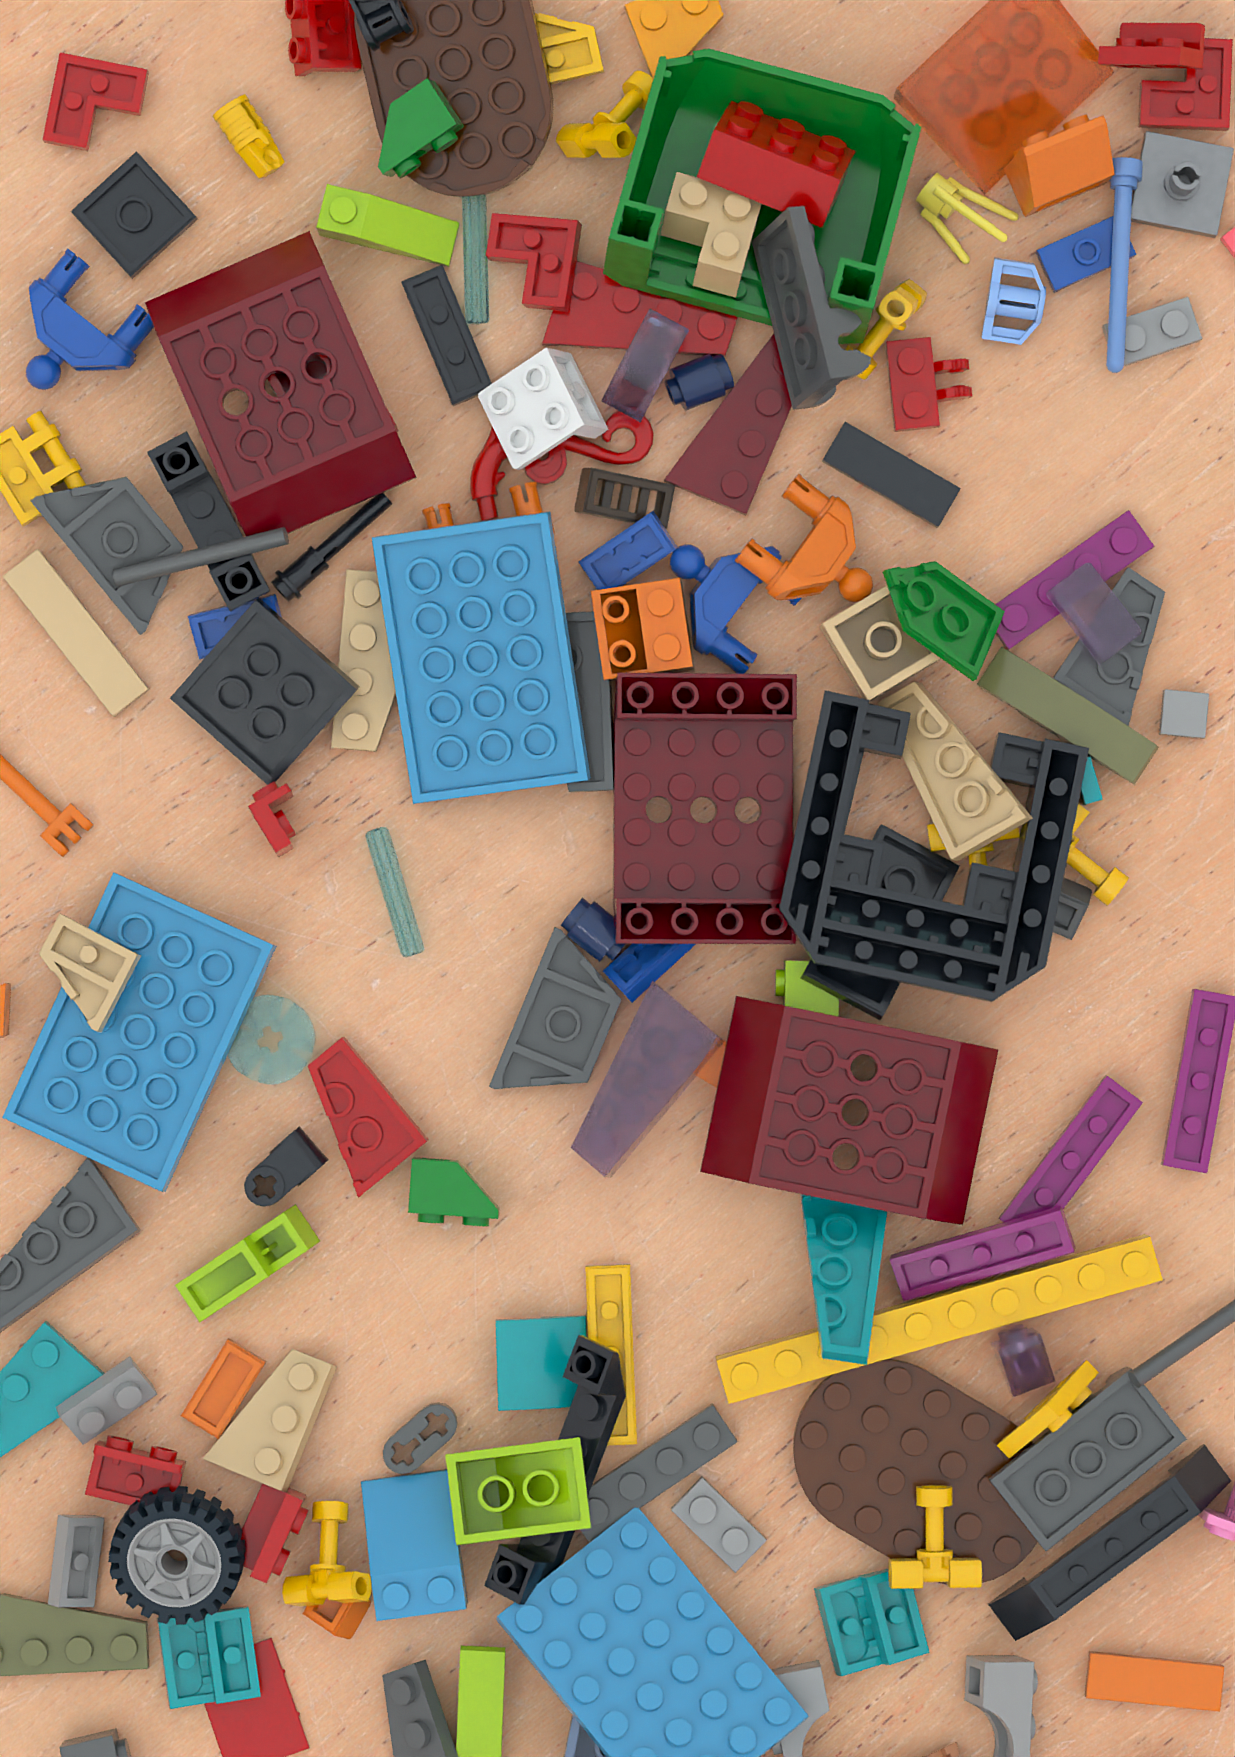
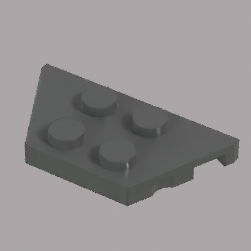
[30,477,183,635]
[489,927,622,1089]

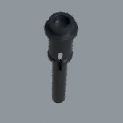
[271,493,392,602]

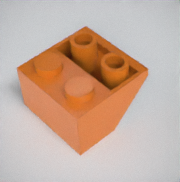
[1004,114,1115,217]
[591,578,695,680]

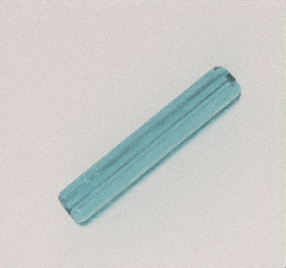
[462,195,489,325]
[365,827,424,957]

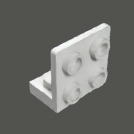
[478,347,609,470]

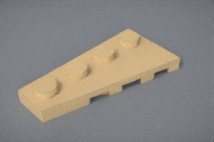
[331,569,396,752]
[878,681,1033,861]

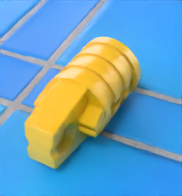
[212,94,285,179]

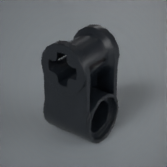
[349,0,414,51]
[244,1126,329,1207]

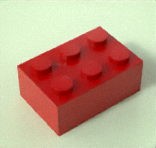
[697,101,855,228]

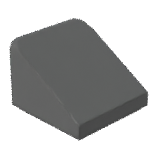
[1053,878,1092,940]

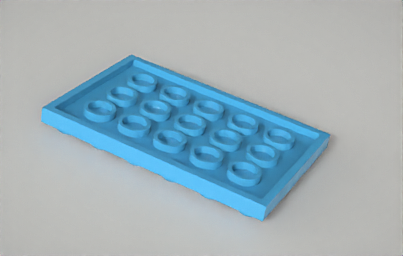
[372,511,591,804]
[2,872,277,1192]
[496,1507,809,1757]

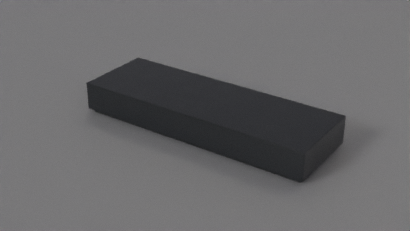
[401,265,492,406]
[822,422,961,528]

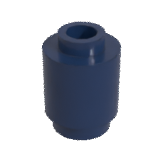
[665,354,734,411]
[561,897,625,962]

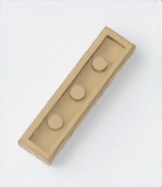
[3,549,149,717]

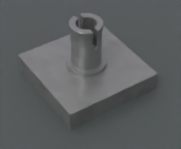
[1131,131,1234,238]

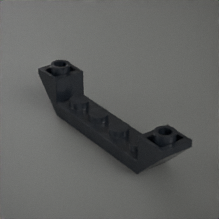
[484,1335,626,1605]
[988,1444,1231,1641]

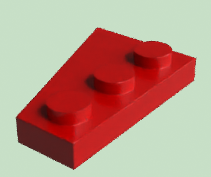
[308,1036,428,1198]

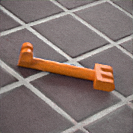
[0,754,94,857]

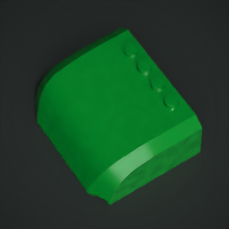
[603,49,921,344]

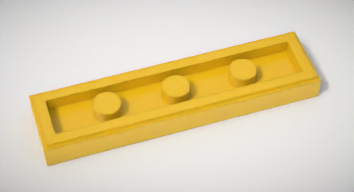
[585,1264,637,1446]

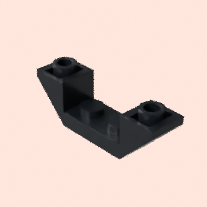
[147,431,270,612]

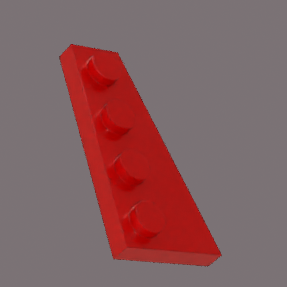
[542,261,738,357]

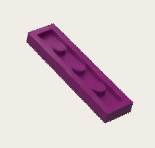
[995,510,1154,650]
[1161,989,1235,1173]
[998,1075,1143,1222]
[889,1206,1076,1301]

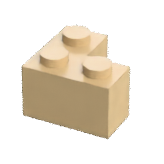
[661,172,762,298]

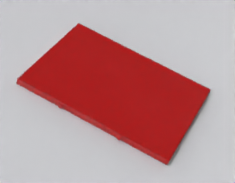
[204,1638,310,1757]

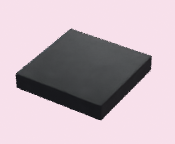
[71,151,198,279]

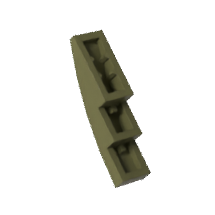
[977,647,1159,785]

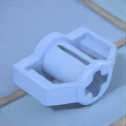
[981,257,1046,345]

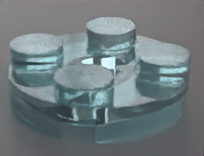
[228,995,316,1084]

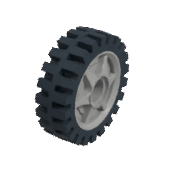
[109,1486,246,1625]

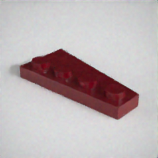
[664,334,792,516]

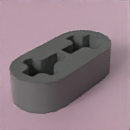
[383,1402,458,1474]

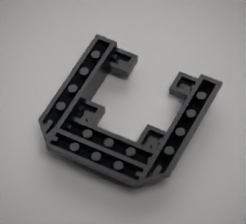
[779,690,1089,1002]

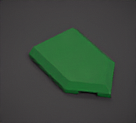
[883,561,1005,681]

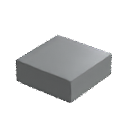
[1159,689,1209,739]

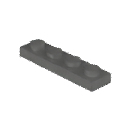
[580,1403,738,1542]

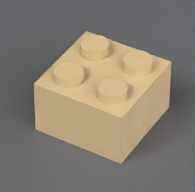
[820,585,941,702]

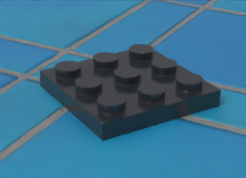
[170,597,360,785]

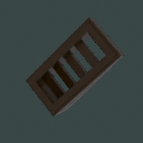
[574,468,675,529]

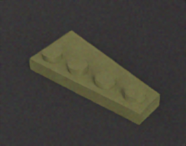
[0,1593,149,1676]

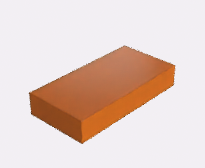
[181,1338,267,1439]

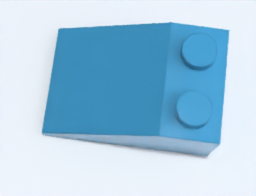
[361,1469,468,1621]

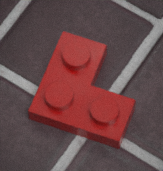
[1138,38,1233,131]
[42,52,149,151]
[486,213,582,312]

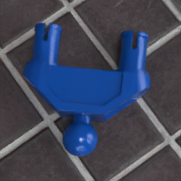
[26,248,154,390]
[670,544,801,674]

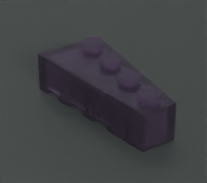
[571,981,725,1178]

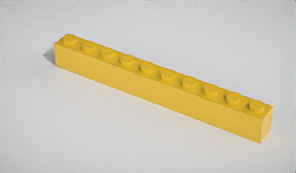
[715,1234,1163,1404]

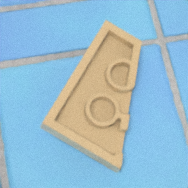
[203,1349,337,1493]

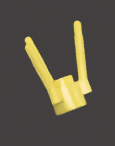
[916,172,1019,264]

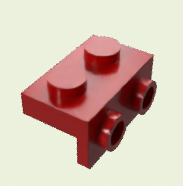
[85,1435,186,1506]
[241,1483,309,1583]

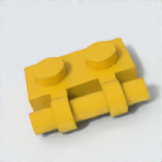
[0,411,86,527]

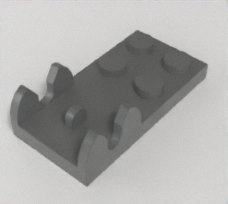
[752,206,871,410]
[989,1367,1187,1551]

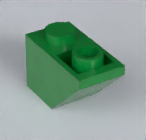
[378,78,464,178]
[408,1157,500,1226]

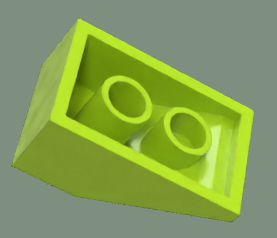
[445,1437,591,1545]

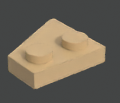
[39,914,141,1033]

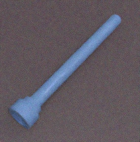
[1106,157,1143,373]

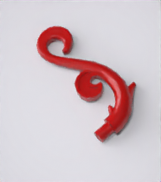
[470,409,653,521]

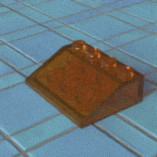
[893,0,1114,195]

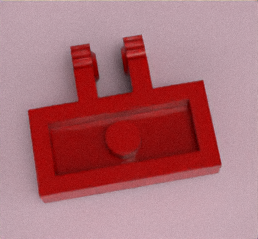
[885,337,972,432]

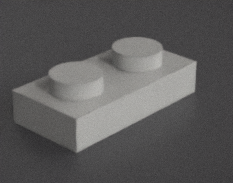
[1102,297,1202,366]
[56,1356,157,1445]
[671,1476,767,1573]
[48,1515,104,1608]

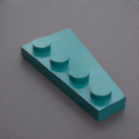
[800,1194,887,1365]
[0,1321,105,1457]

